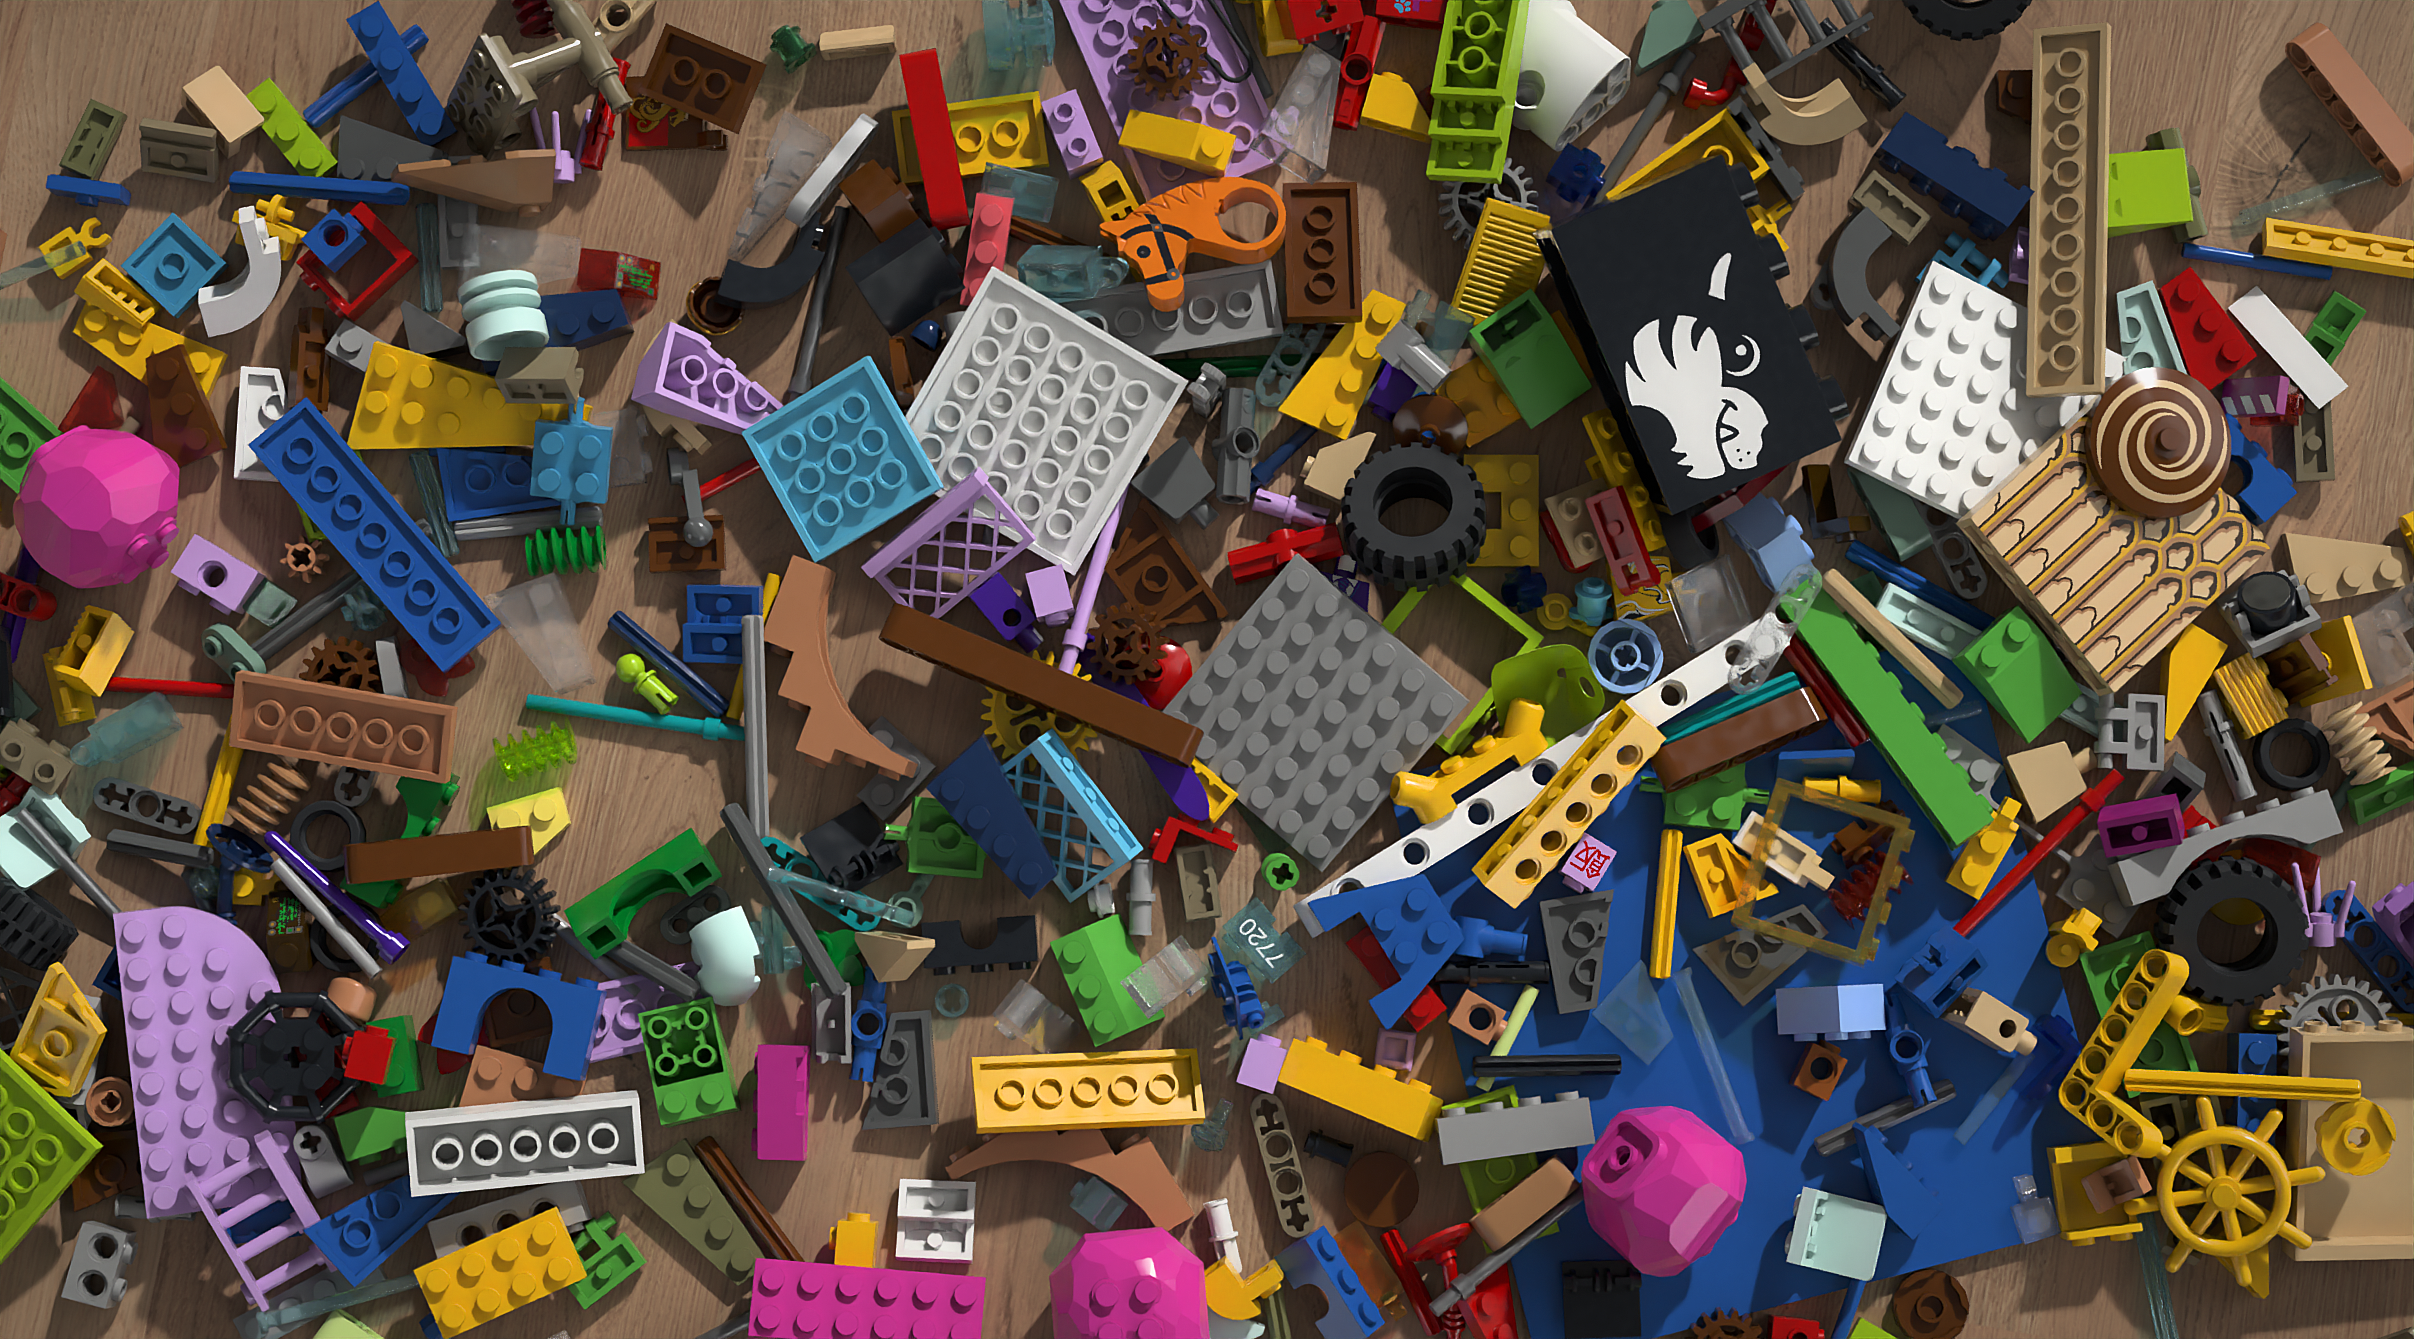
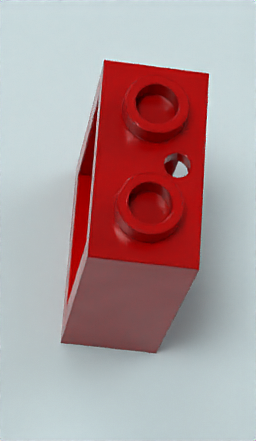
[296,201,419,322]

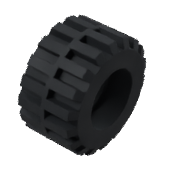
[0,877,79,972]

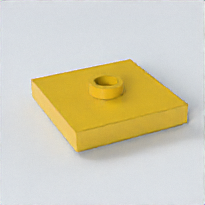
[2283,615,2373,708]

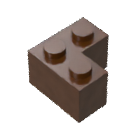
[837,159,932,244]

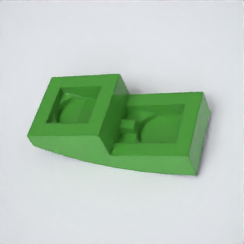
[2303,290,2366,366]

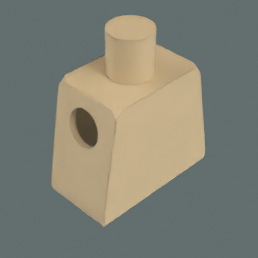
[2002,741,2097,824]
[1940,987,2037,1056]

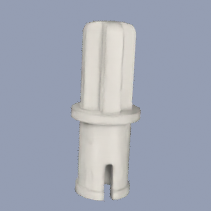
[1203,1198,1242,1273]

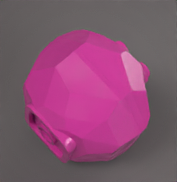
[13,425,179,589]
[1581,1106,1747,1277]
[1049,1227,1210,1339]

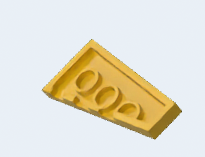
[1277,289,1407,441]
[73,301,228,401]

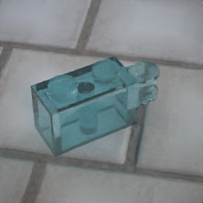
[1016,245,1129,299]
[70,691,183,767]

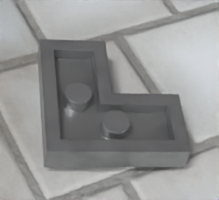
[857,715,937,822]

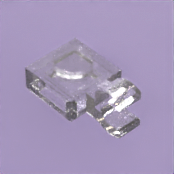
[2010,1173,2061,1245]

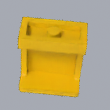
[2047,1140,2143,1246]

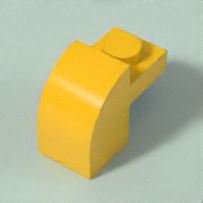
[1204,1256,1283,1320]

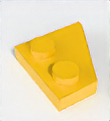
[1682,833,1779,918]

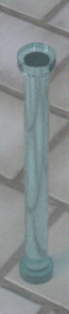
[1670,967,1755,1146]
[256,1273,420,1334]

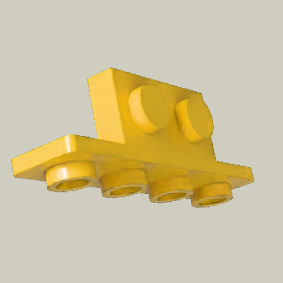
[1582,408,1667,553]

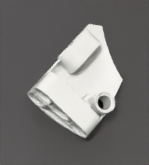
[1512,0,1631,152]

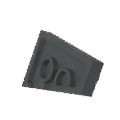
[337,115,448,191]

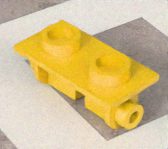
[42,646,97,727]

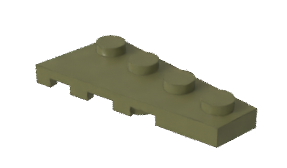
[622,1138,768,1286]

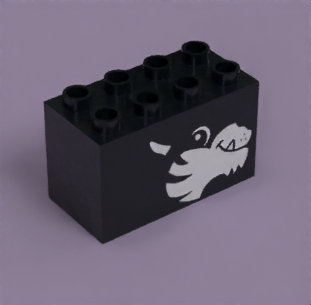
[1532,154,1849,515]

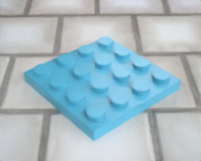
[741,356,945,563]

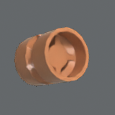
[86,1076,136,1127]

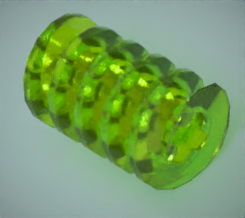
[492,717,578,782]

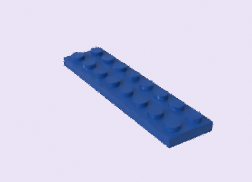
[248,397,503,674]

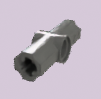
[1212,388,1260,505]

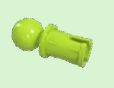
[616,654,679,715]

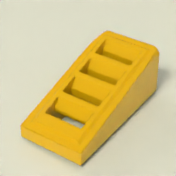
[74,258,162,329]

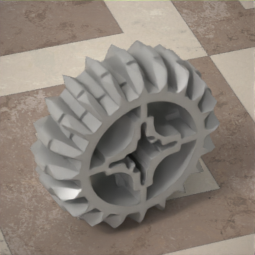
[1438,157,1539,250]

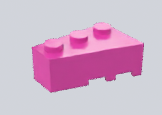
[751,1044,811,1161]

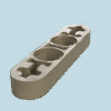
[1250,1093,1315,1238]

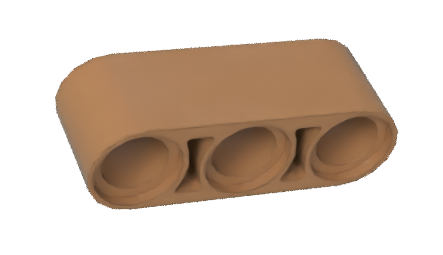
[1469,1154,1580,1252]

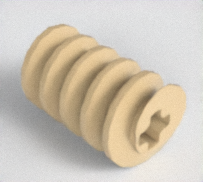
[2321,701,2397,785]

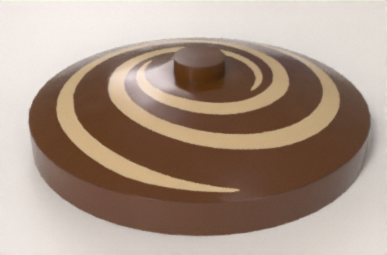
[2084,367,2232,519]

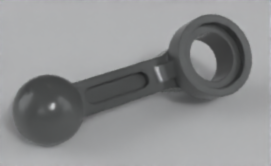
[666,447,713,547]

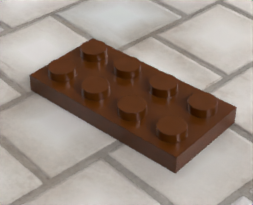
[1282,182,1363,323]

